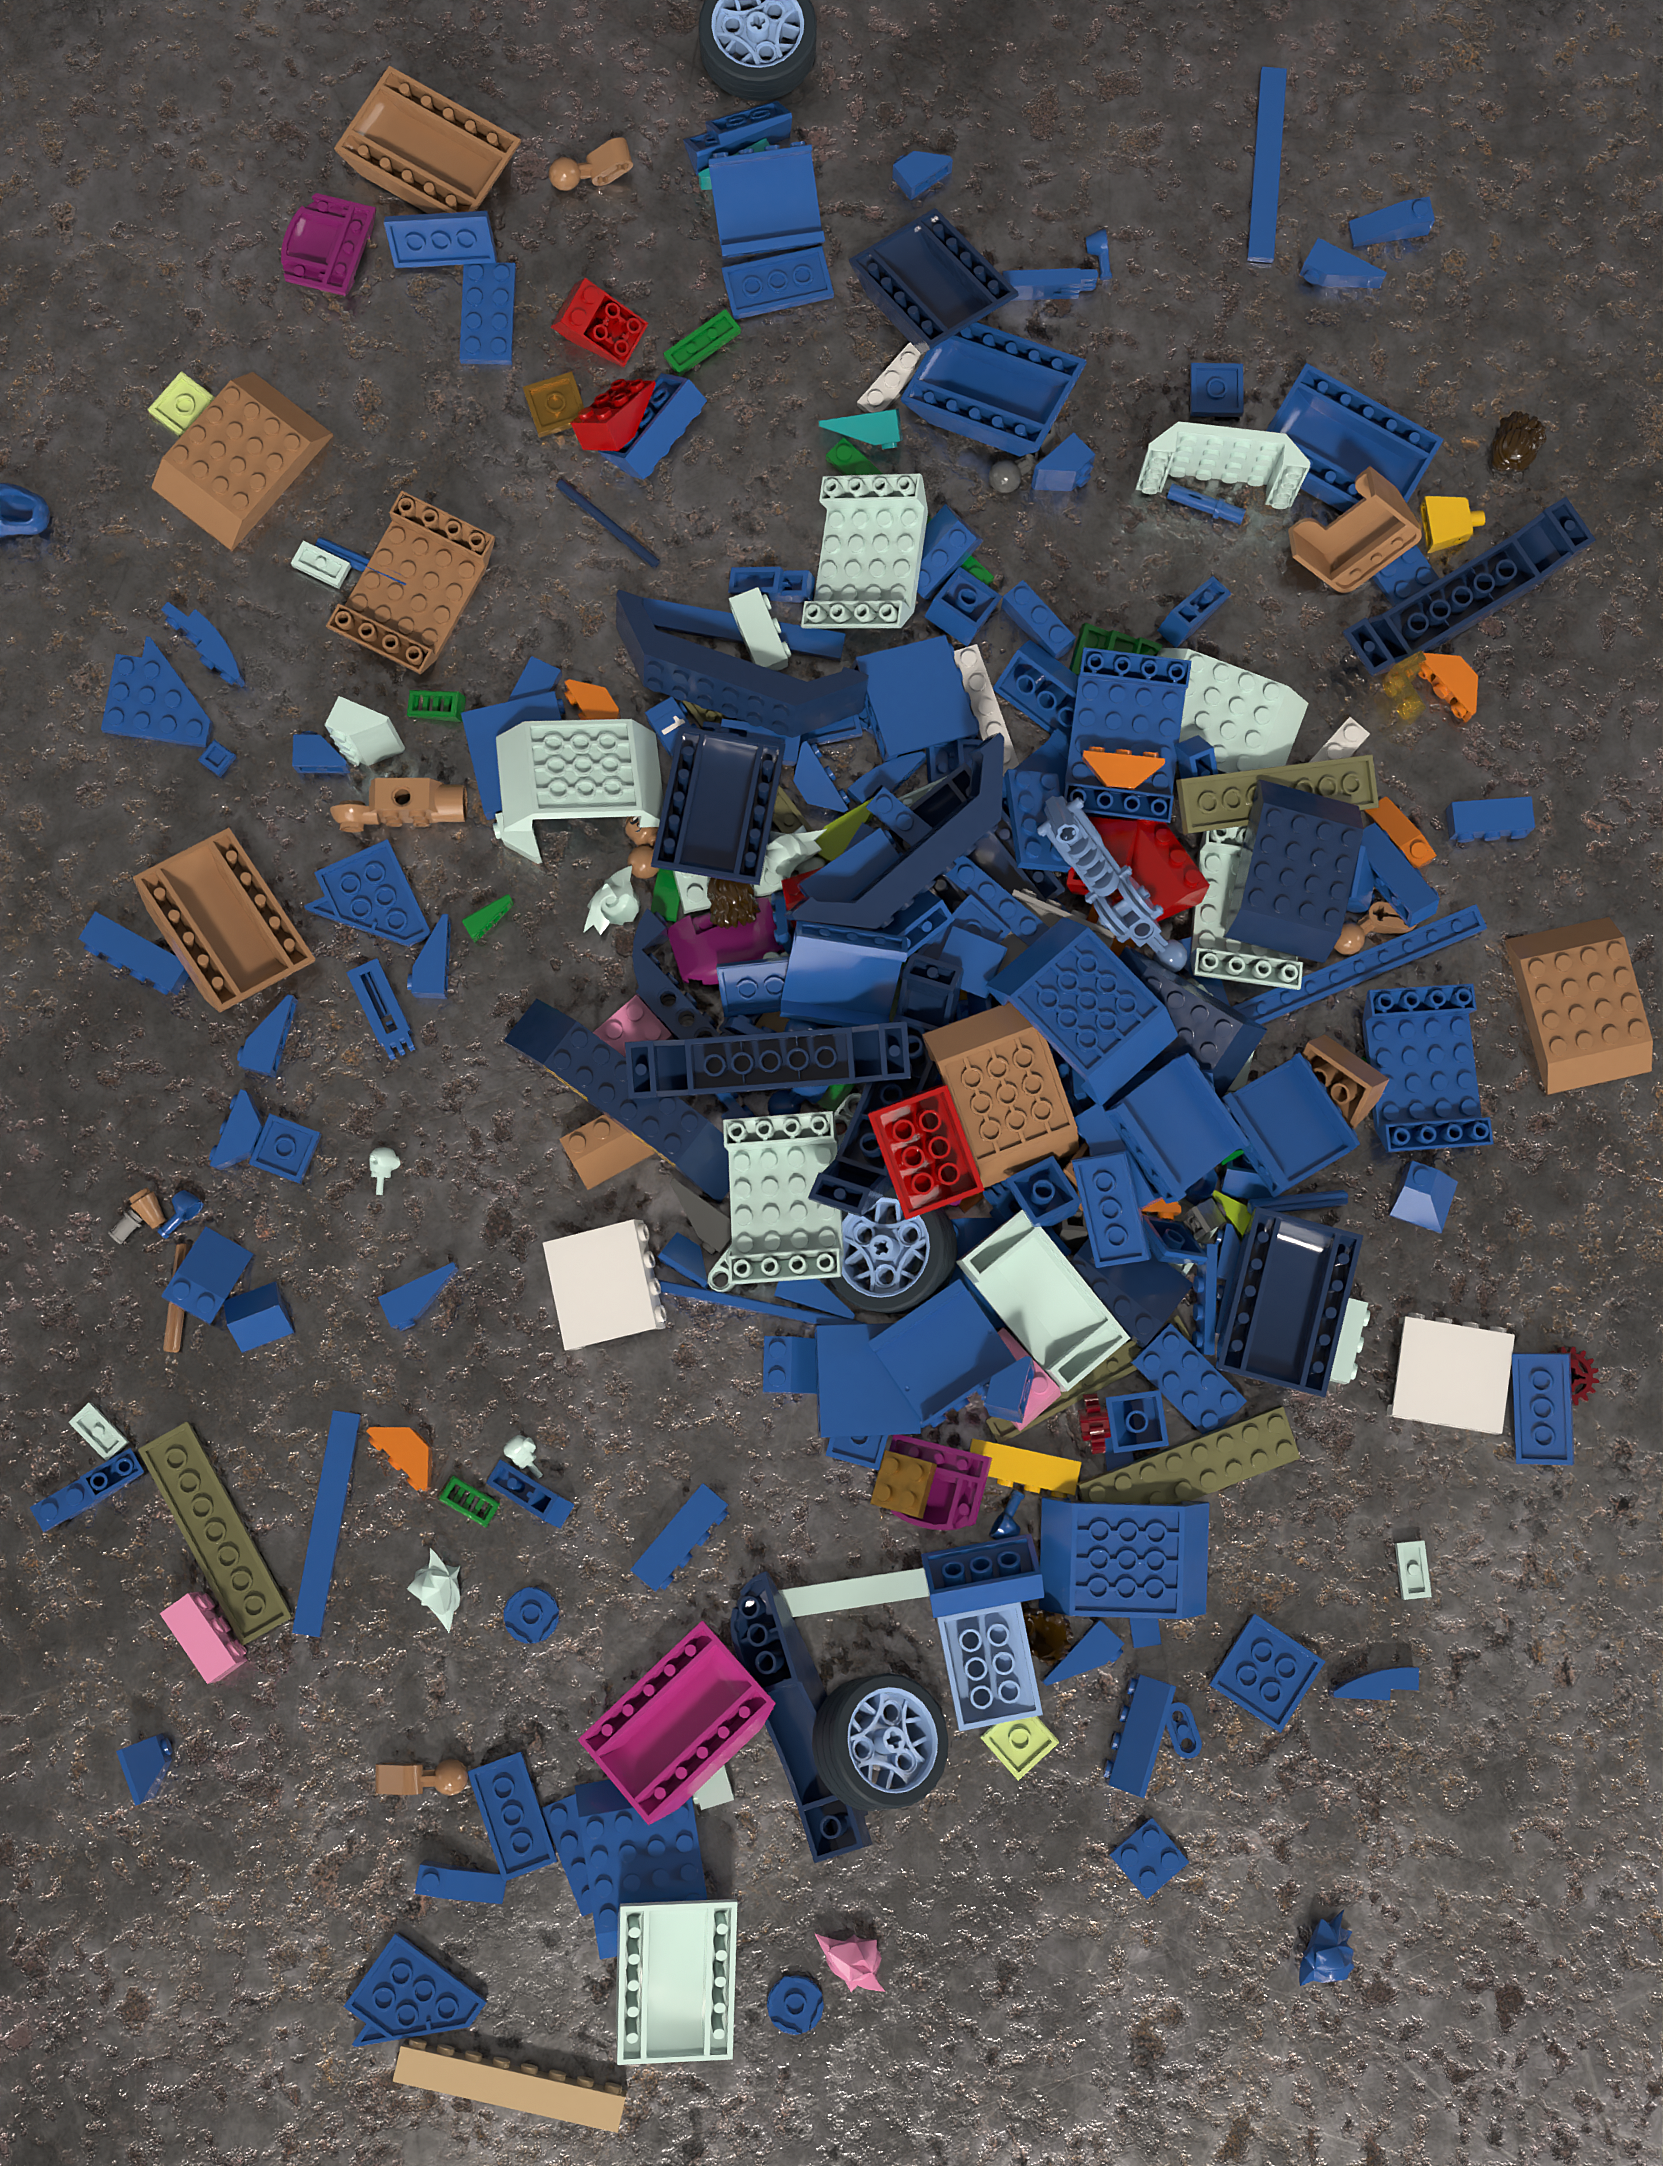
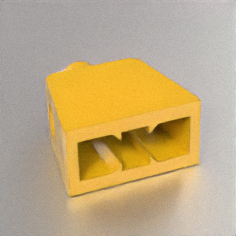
[1419,496,1485,553]

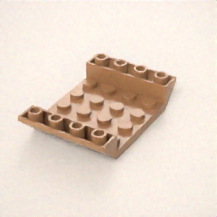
[326,490,495,674]
[922,1002,1079,1188]

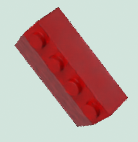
[1113,817,1210,922]
[867,1084,985,1220]

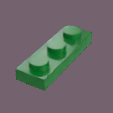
[663,309,741,377]

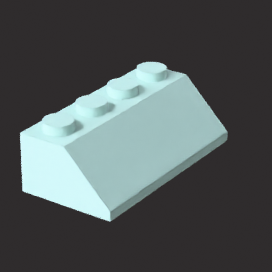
[325,696,405,766]

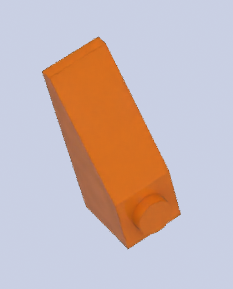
[1364,796,1437,870]

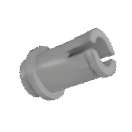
[108,1208,143,1244]

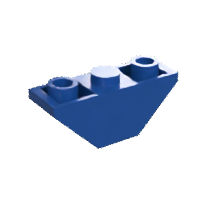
[793,740,851,812]
[209,1089,265,1170]

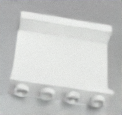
[543,1219,667,1350]
[1386,1313,1515,1434]

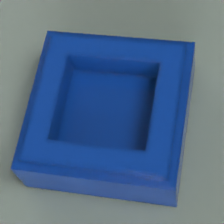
[198,739,237,778]

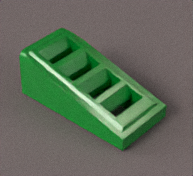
[407,690,466,722]
[462,894,514,943]
[437,1474,500,1528]

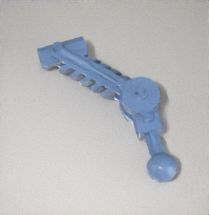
[1037,796,1187,973]

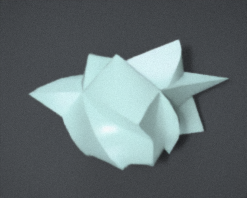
[764,825,827,878]
[583,865,641,935]
[407,1548,460,1633]

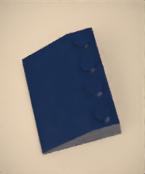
[1070,1238,1194,1348]

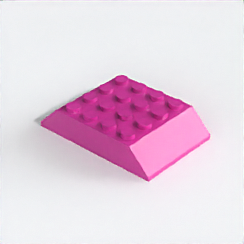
[577,1621,776,1825]

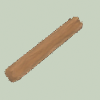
[163,1243,192,1352]

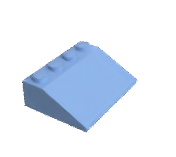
[936,1602,1043,1731]

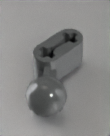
[989,424,1055,494]

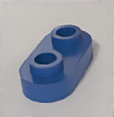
[1165,1702,1202,1759]

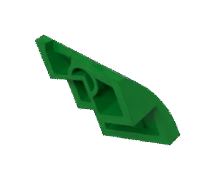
[1069,623,1162,676]

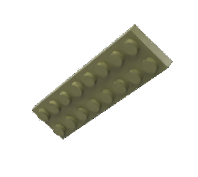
[1176,754,1379,834]
[1077,1405,1300,1505]
[138,1422,294,1646]

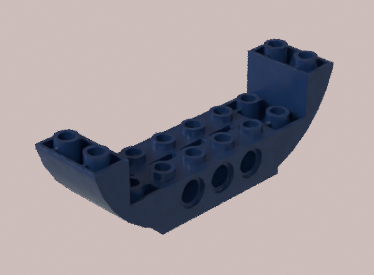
[632,908,728,1040]

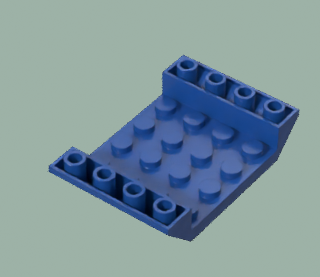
[1063,647,1192,823]
[985,917,1178,1107]
[1362,984,1493,1152]
[1038,1497,1209,1619]

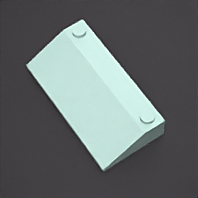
[956,1210,1130,1392]

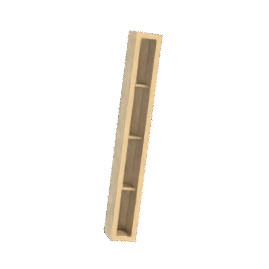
[393,2038,628,2133]

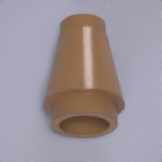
[129,1187,167,1229]

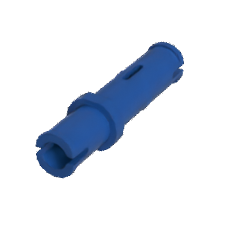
[1167,483,1246,525]

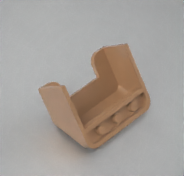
[1288,466,1422,593]

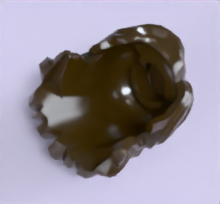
[1491,411,1547,472]
[707,877,761,929]
[1022,1608,1073,1666]

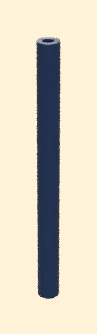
[556,479,661,569]

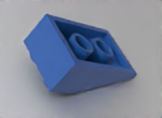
[161,1226,253,1325]

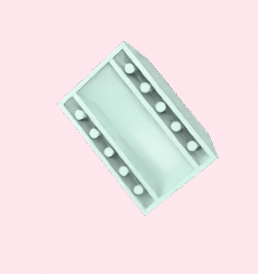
[1157,648,1308,774]
[616,1899,737,2065]

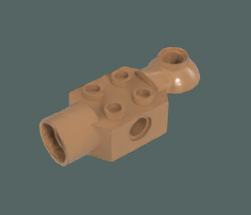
[330,778,468,832]

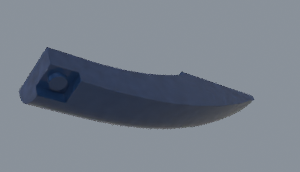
[731,1571,873,1864]

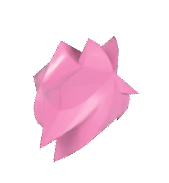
[815,1934,885,1992]

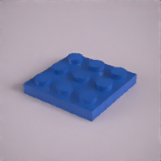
[1208,1613,1326,1733]

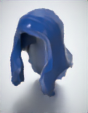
[0,483,50,538]

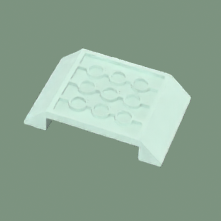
[1136,421,1310,509]
[801,474,928,628]
[496,719,664,832]
[1190,826,1303,990]
[723,1111,844,1285]

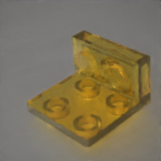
[1382,650,1426,725]

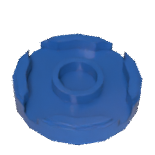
[504,1587,560,1643]
[767,1974,824,2035]

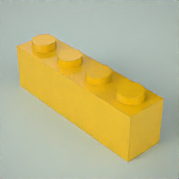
[968,1438,1081,1498]

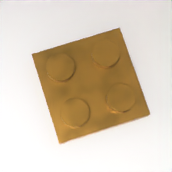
[523,371,584,438]
[870,1450,937,1519]

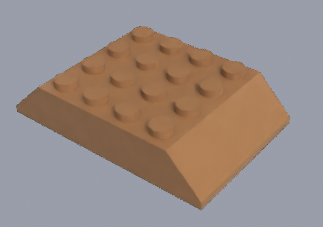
[334,66,521,214]
[151,372,333,551]
[133,828,315,1012]
[1505,917,1653,1095]

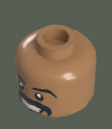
[625,816,659,848]

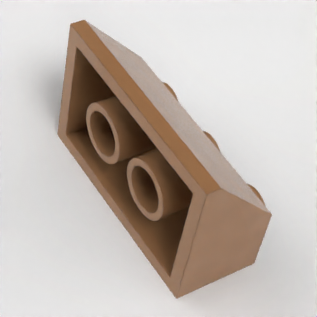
[1302,1034,1389,1129]
[559,1114,655,1190]

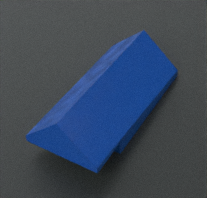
[683,101,792,176]

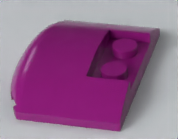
[281,193,376,296]
[667,898,785,985]
[889,1434,992,1530]

